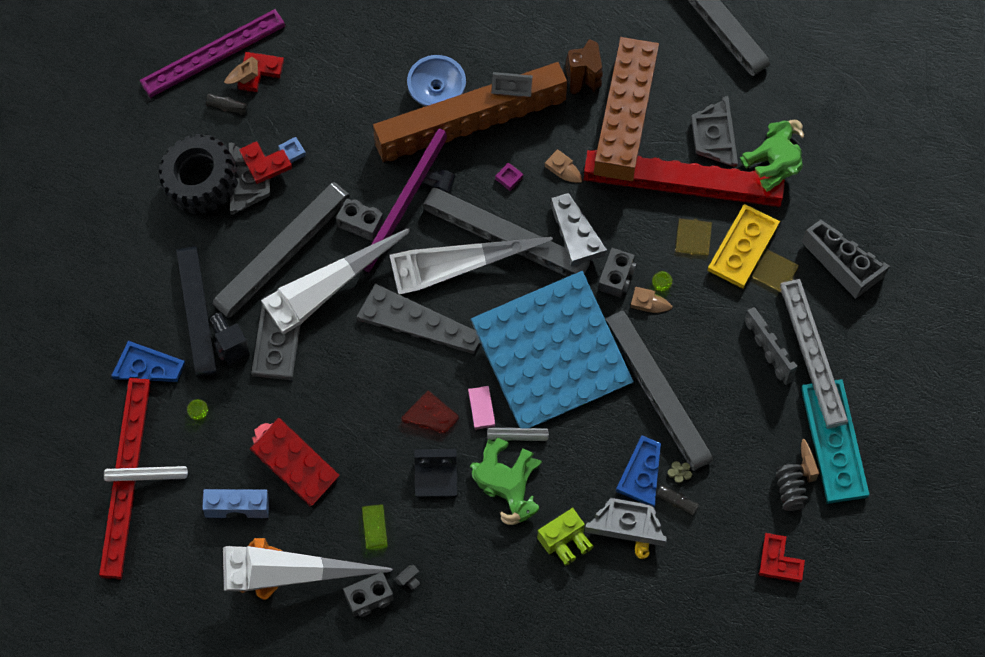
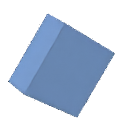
[279,137,306,163]

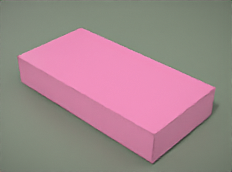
[468,386,495,430]

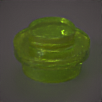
[652,271,672,291]
[187,399,208,420]

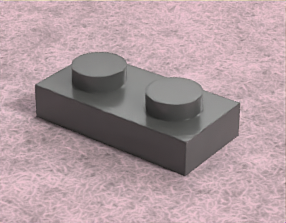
[491,72,533,97]

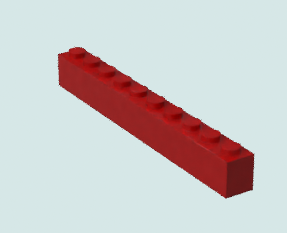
[584,150,785,207]

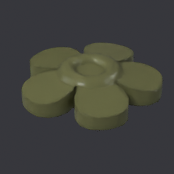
[668,461,692,483]

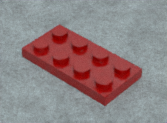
[250,418,339,506]

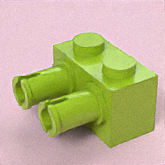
[537,508,594,566]

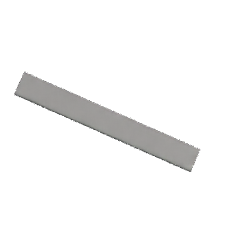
[780,279,848,429]

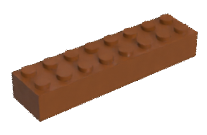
[594,37,659,181]

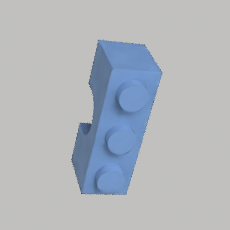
[203,489,269,518]

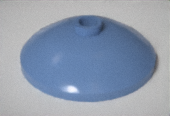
[407,55,466,107]

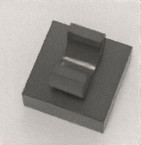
[394,565,420,590]

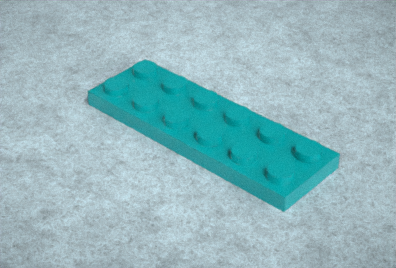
[801,379,869,504]

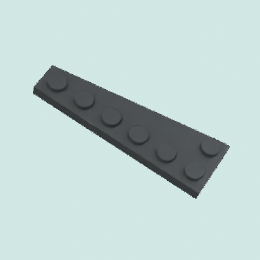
[357,284,481,354]

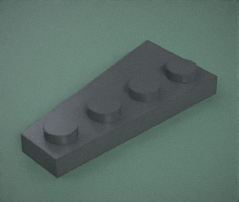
[745,307,797,385]

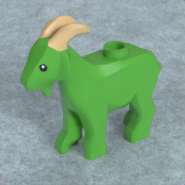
[740,120,804,192]
[470,438,542,525]

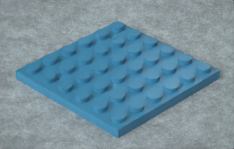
[471,271,633,428]

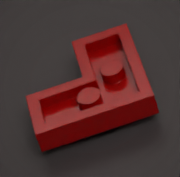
[238,52,284,92]
[239,141,292,184]
[759,533,805,583]

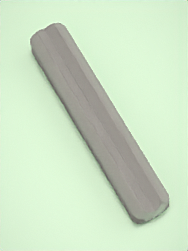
[487,428,549,441]

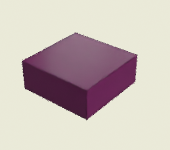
[495,163,523,191]

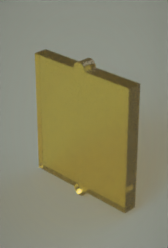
[676,219,712,255]
[752,250,799,292]

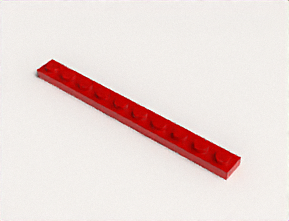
[99,378,151,579]

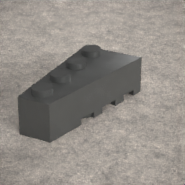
[801,220,890,299]

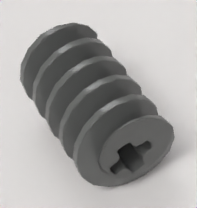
[776,464,808,511]

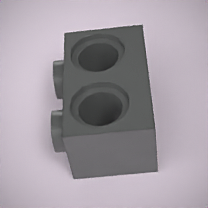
[336,198,383,241]
[598,248,637,298]
[343,572,393,617]

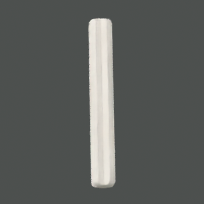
[104,466,188,481]

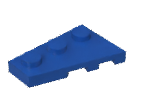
[111,341,185,382]
[616,435,661,507]

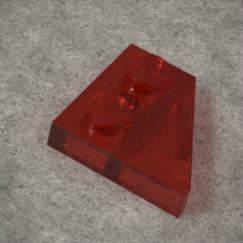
[401,391,459,433]

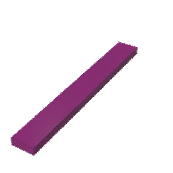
[140,9,285,98]
[363,128,447,273]

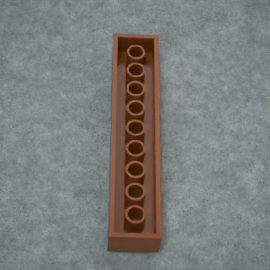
[373,62,567,162]

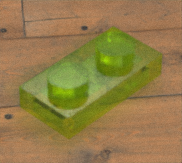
[362,504,388,549]

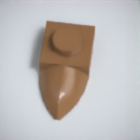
[224,57,258,84]
[545,149,582,183]
[631,287,672,313]
[801,439,819,482]

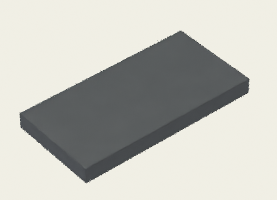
[251,304,301,380]

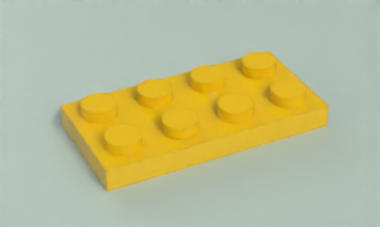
[707,204,780,288]

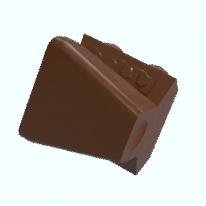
[565,39,603,94]

